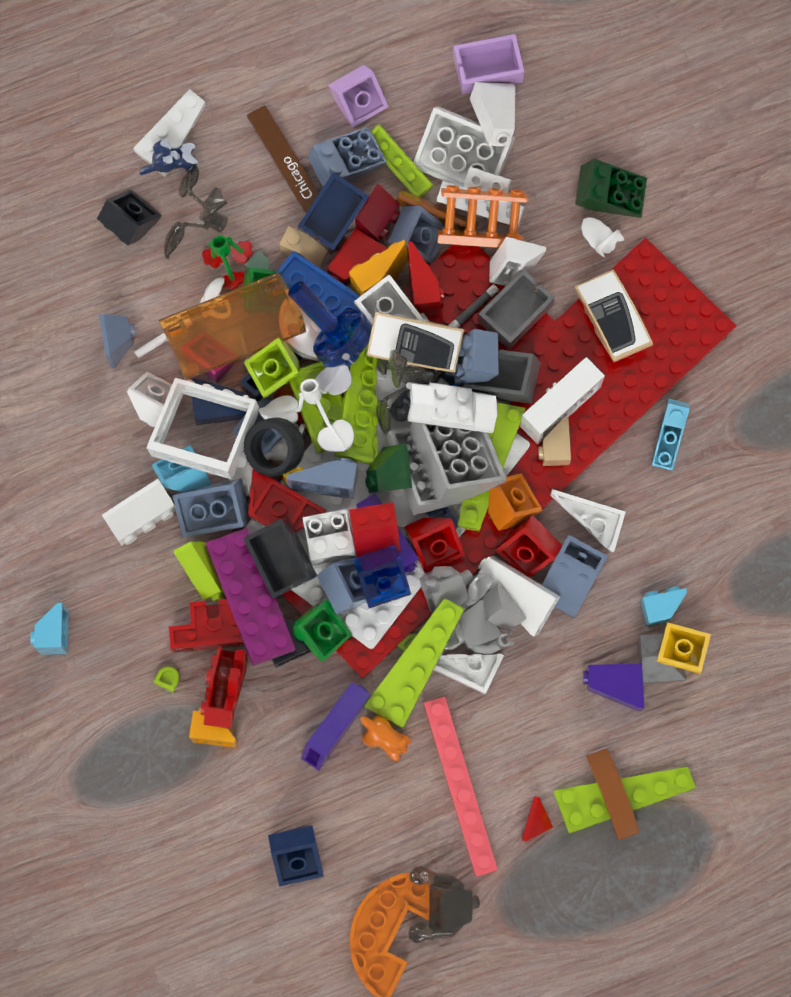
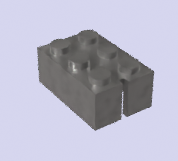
[478,269,555,350]

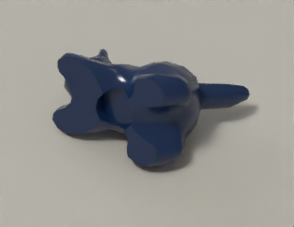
[139,139,198,175]

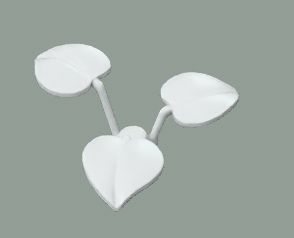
[259,359,354,452]

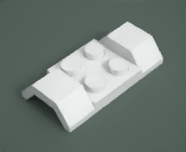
[406,382,497,433]

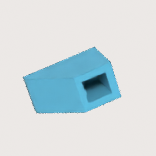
[640,586,687,627]

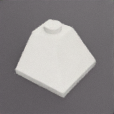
[127,372,172,427]

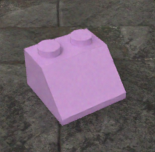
[328,65,389,127]

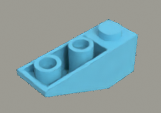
[651,398,690,471]

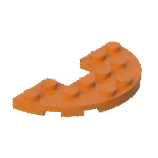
[350,872,449,997]

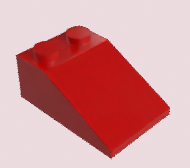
[408,242,444,316]

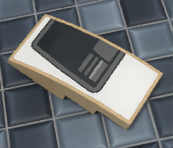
[575,270,653,362]
[366,312,464,373]

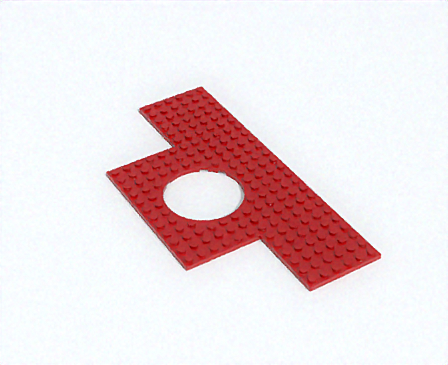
[281,237,737,680]

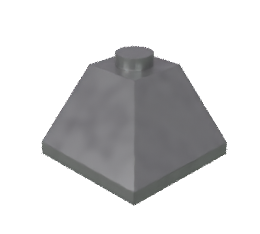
[637,634,686,683]

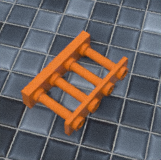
[437,185,528,248]

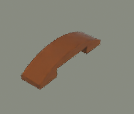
[585,748,640,841]

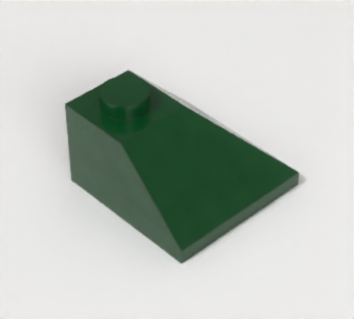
[365,443,412,493]

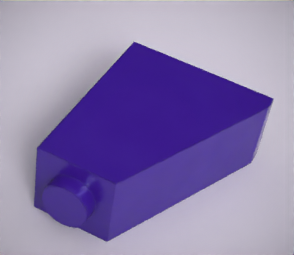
[583,663,644,711]

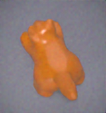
[360,715,411,762]

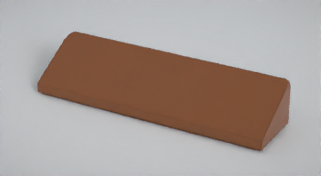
[396,190,479,232]

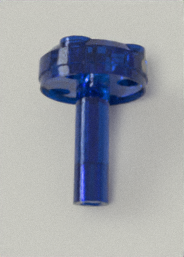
[288,281,373,367]

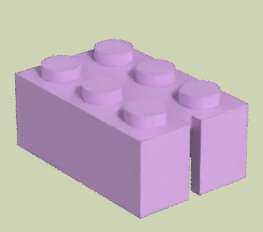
[453,34,524,95]

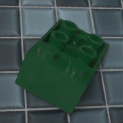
[575,159,647,218]

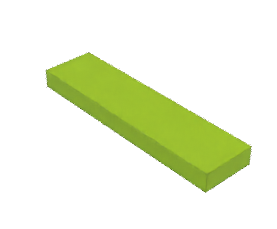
[371,124,434,198]

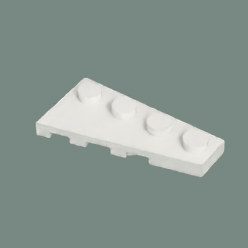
[133,89,206,177]

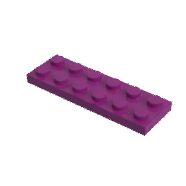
[205,528,295,666]

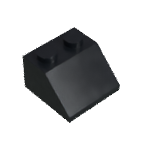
[97,189,162,245]

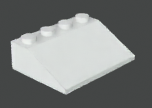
[413,107,515,187]

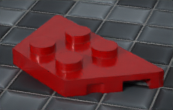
[248,468,327,533]

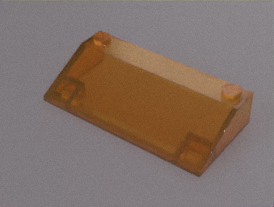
[159,272,306,381]

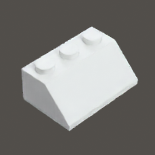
[102,479,176,546]

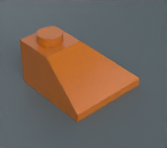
[488,473,543,531]

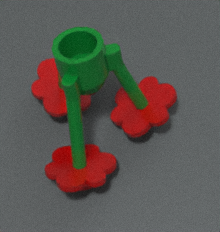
[202,235,253,289]

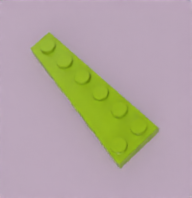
[334,332,378,465]
[458,403,525,531]
[364,598,465,728]
[553,767,696,834]

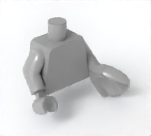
[419,566,474,650]
[458,573,515,654]

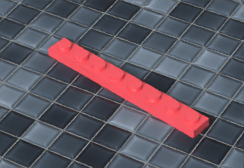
[423,697,498,877]

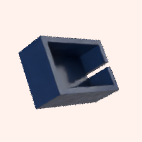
[297,172,369,252]

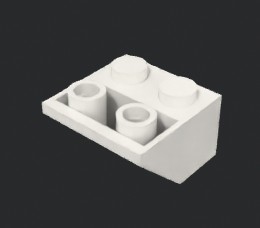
[490,237,546,286]
[303,509,355,566]

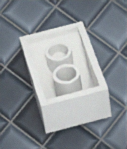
[354,275,425,326]

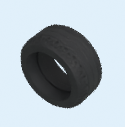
[244,417,305,477]

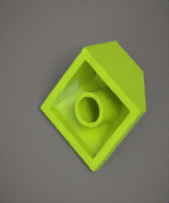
[244,337,300,398]

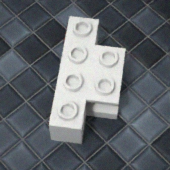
[437,167,525,227]

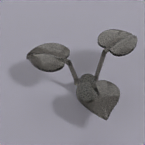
[164,165,228,260]
[376,350,427,436]

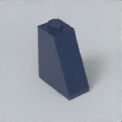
[189,378,247,426]

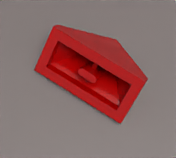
[521,796,553,843]

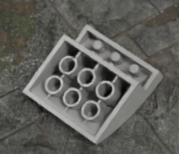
[384,422,507,515]

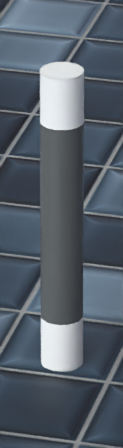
[448,284,499,328]

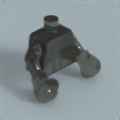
[408,866,480,943]

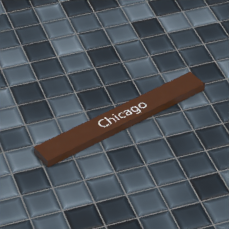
[247,105,347,255]

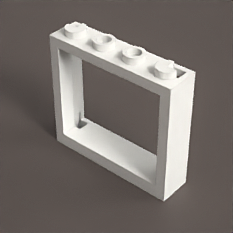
[147,378,260,480]

